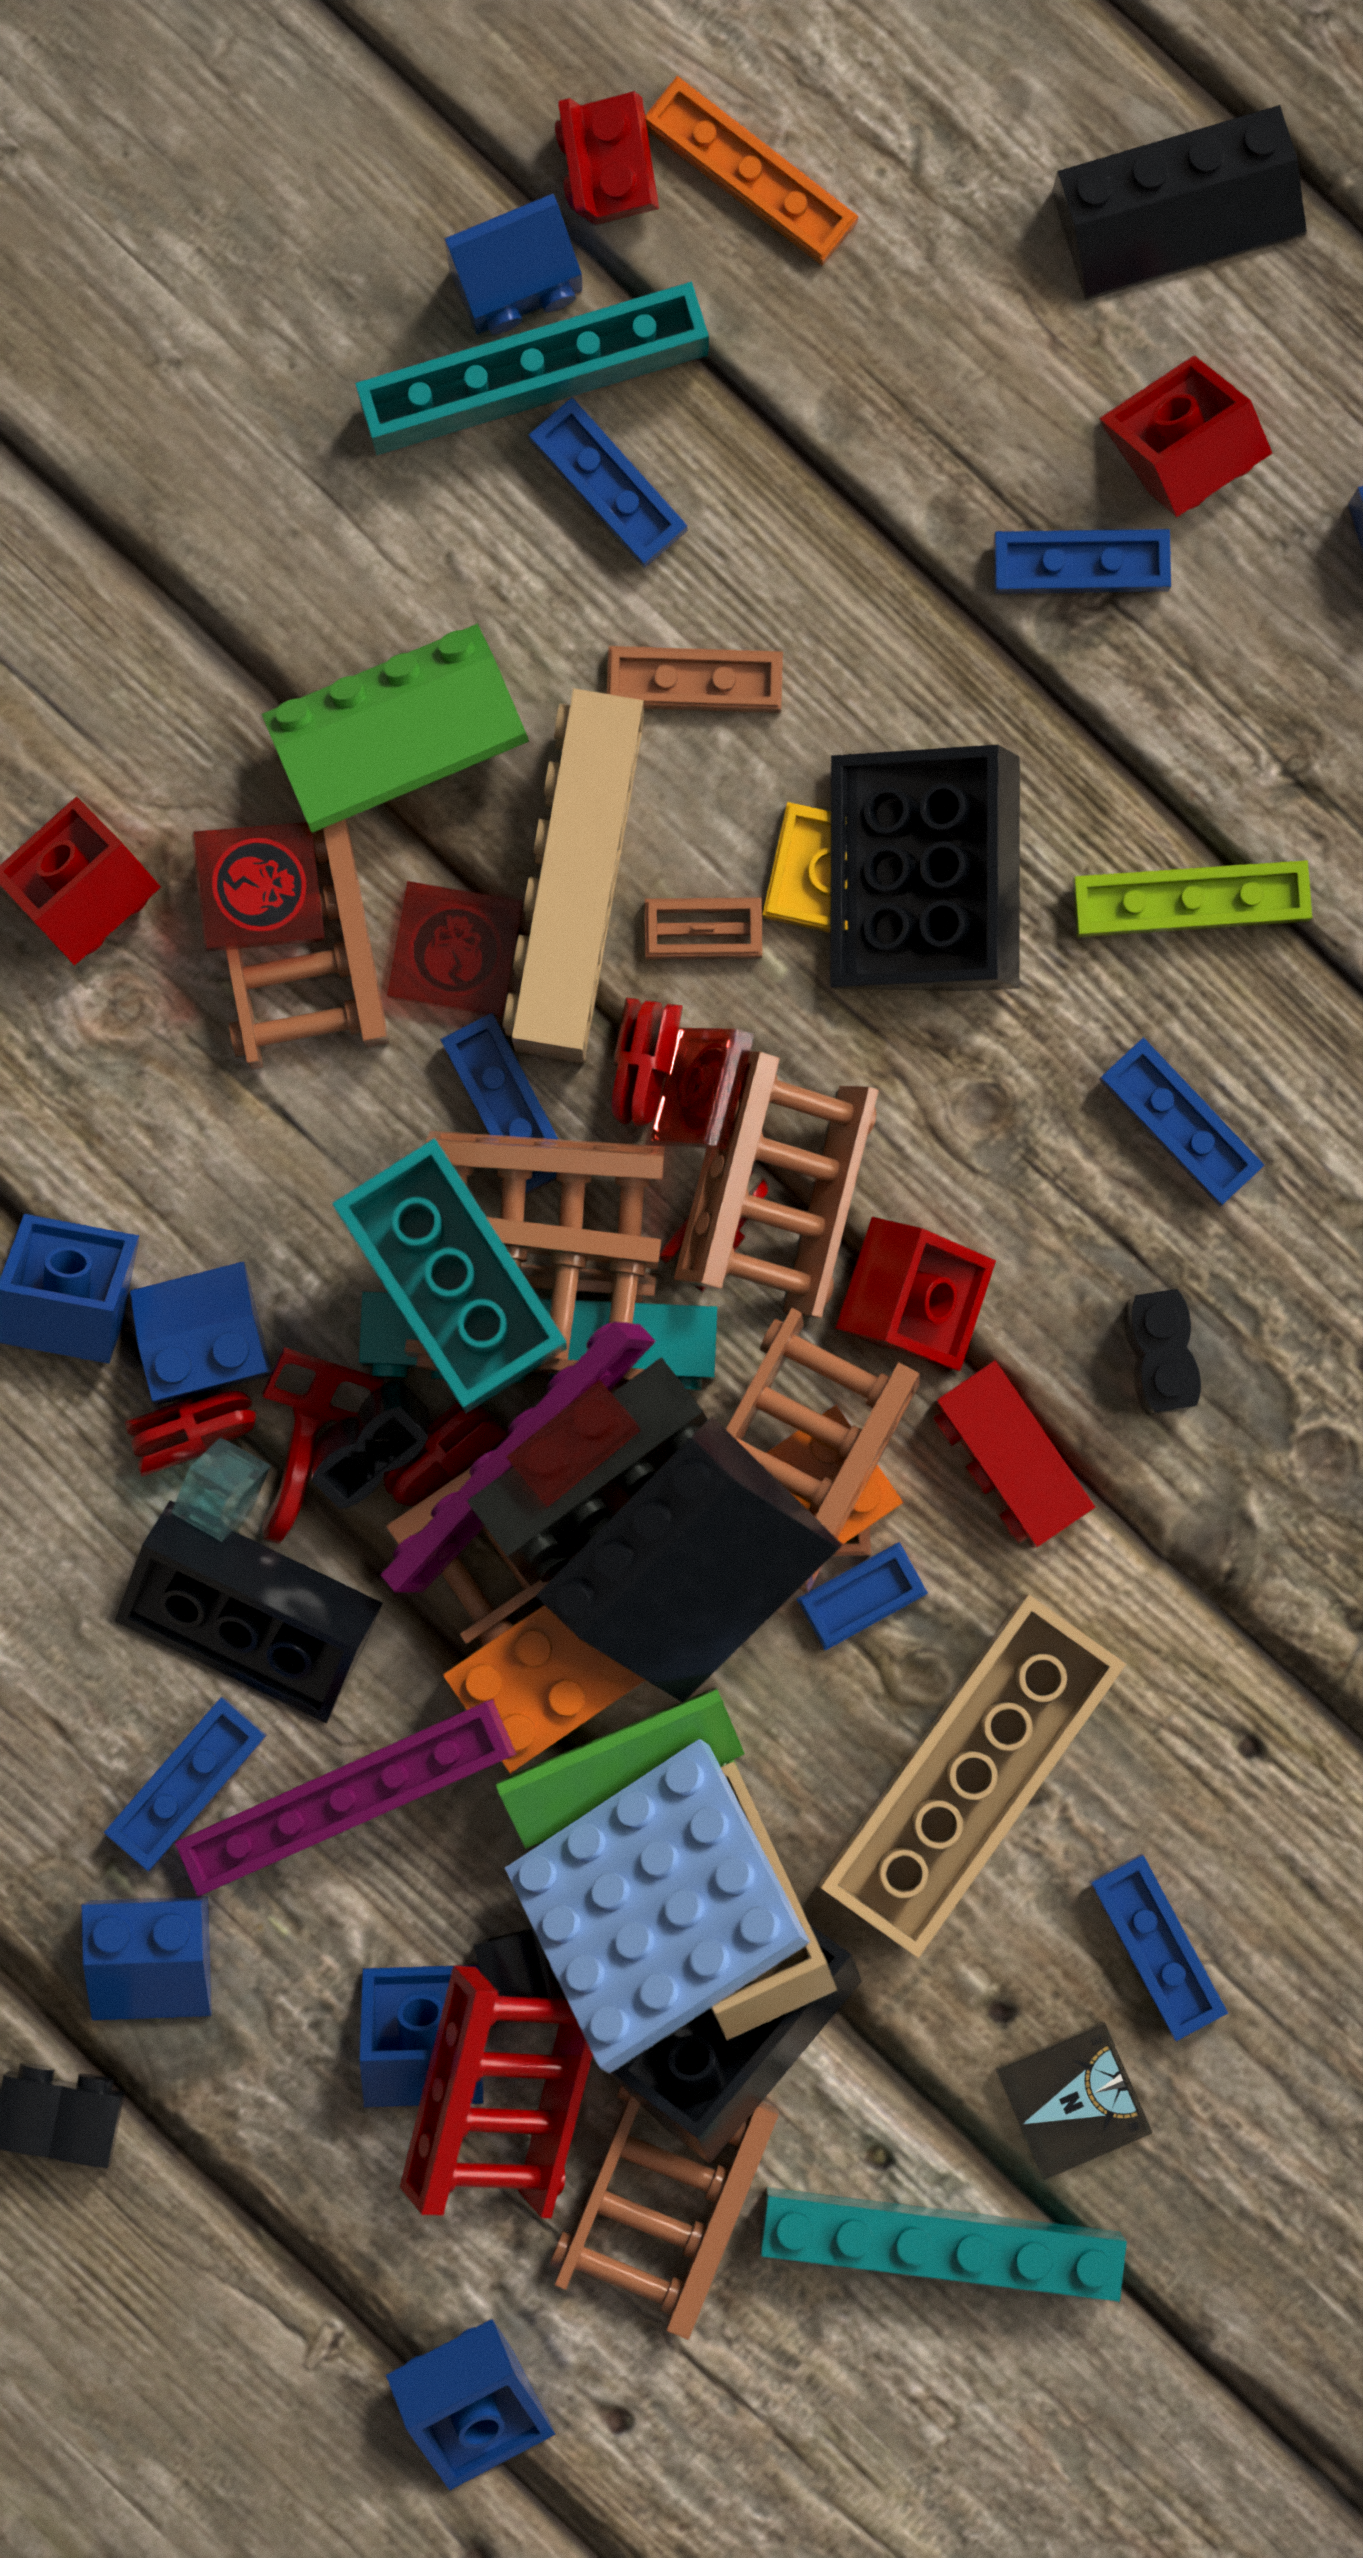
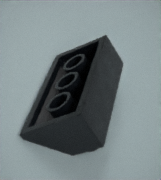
[1052,105,1307,300]
[115,1500,383,1724]
[609,1924,862,2164]

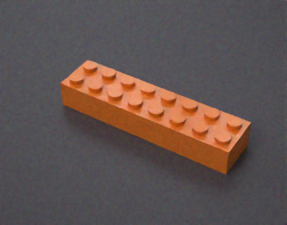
[443,1405,904,1773]

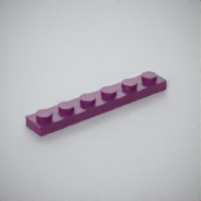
[381,1321,656,1592]
[174,1699,516,1897]

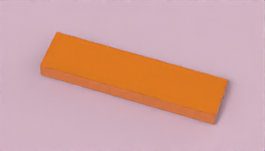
[645,76,859,266]

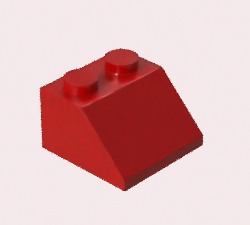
[1099,355,1273,517]
[0,796,161,966]
[836,1217,996,1371]

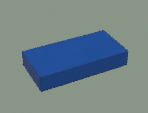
[796,1542,928,1651]

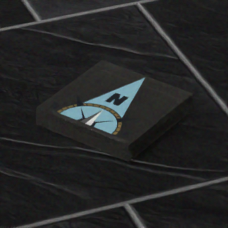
[995,2021,1153,2180]

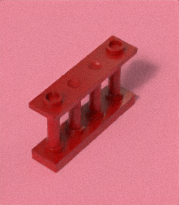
[399,1966,593,2219]

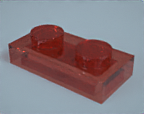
[506,1380,641,1507]

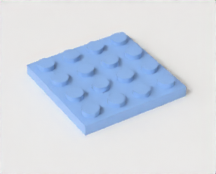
[505,1739,810,2073]

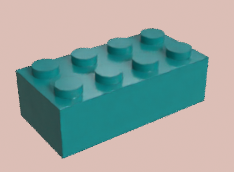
[332,1138,567,1414]

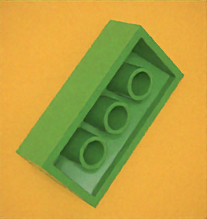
[261,623,529,833]
[495,1687,745,1849]

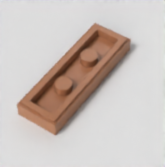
[607,646,783,713]

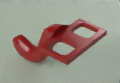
[261,1347,383,1544]

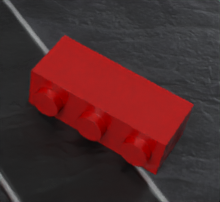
[932,1360,1096,1548]

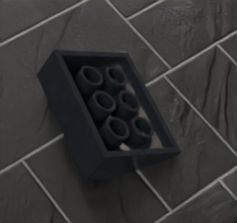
[830,744,1020,991]
[536,1416,843,1703]

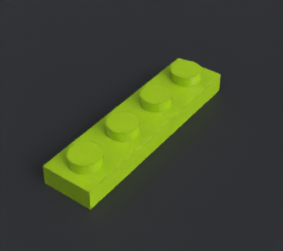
[1073,860,1313,937]

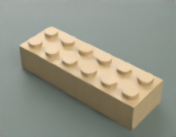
[503,688,644,1064]
[818,1594,1126,1959]

